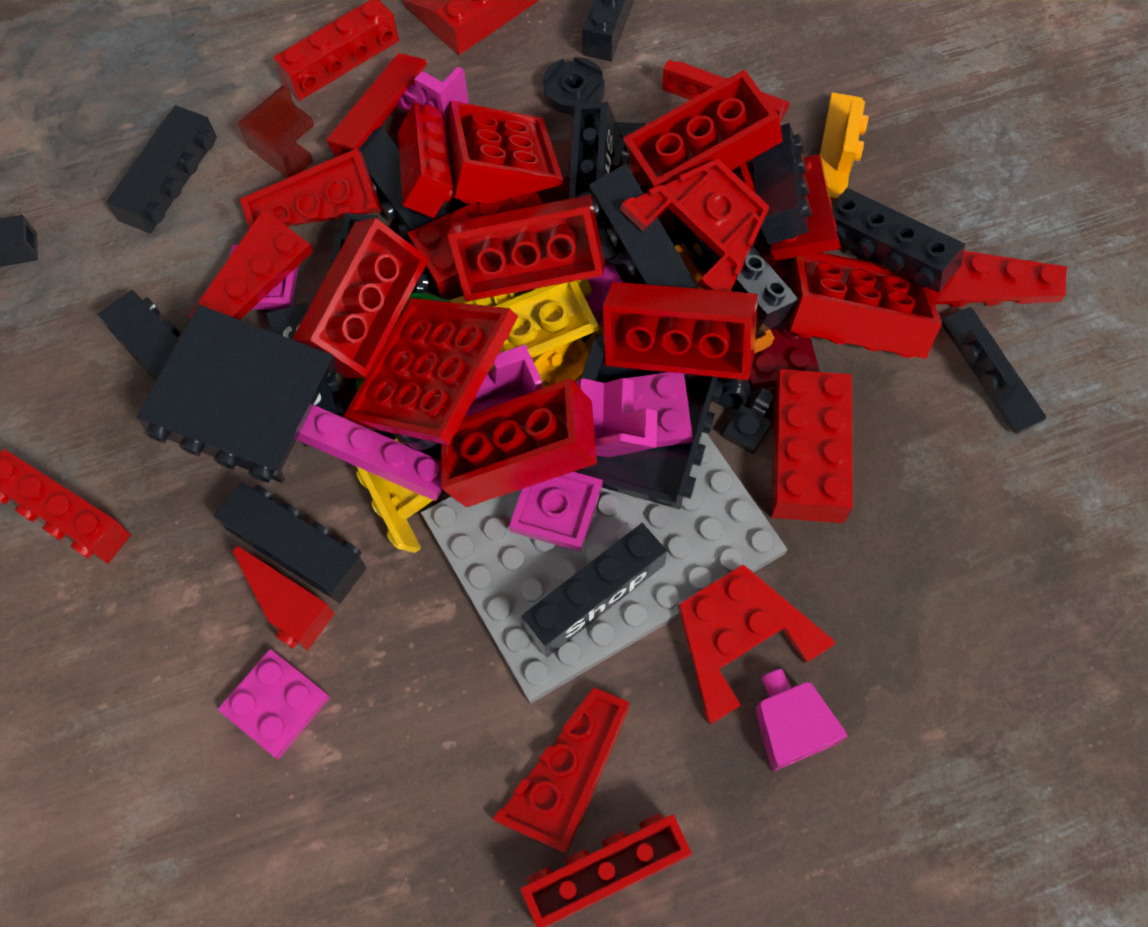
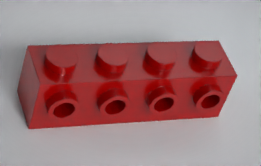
[273,0,399,101]
[398,101,454,218]
[0,449,131,564]
[520,813,692,927]

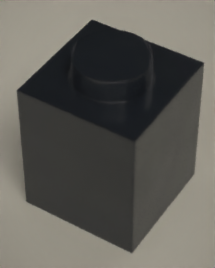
[0,215,38,267]

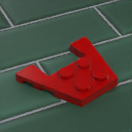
[620,158,770,292]
[677,564,835,724]

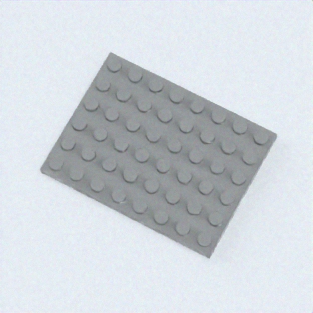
[421,433,788,704]

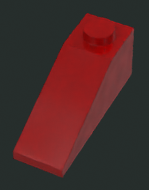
[233,546,335,651]

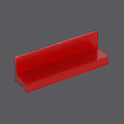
[326,53,427,157]
[662,59,790,124]

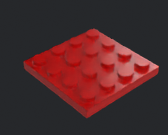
[343,298,518,445]

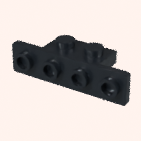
[942,307,1046,434]

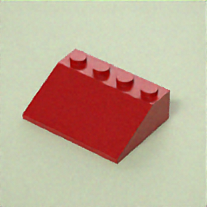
[402,0,539,56]
[445,100,563,204]
[788,252,942,359]

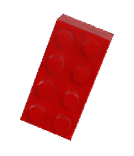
[623,69,783,189]
[408,192,543,300]
[447,195,605,302]
[292,218,429,378]
[603,282,758,380]
[771,369,853,523]
[441,378,597,508]

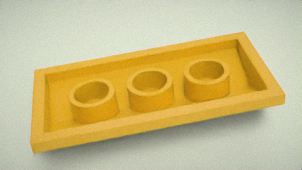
[488,281,600,373]

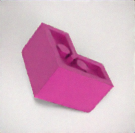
[397,67,469,124]
[464,345,542,417]
[577,378,657,458]

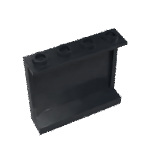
[136,305,338,483]
[574,334,724,510]

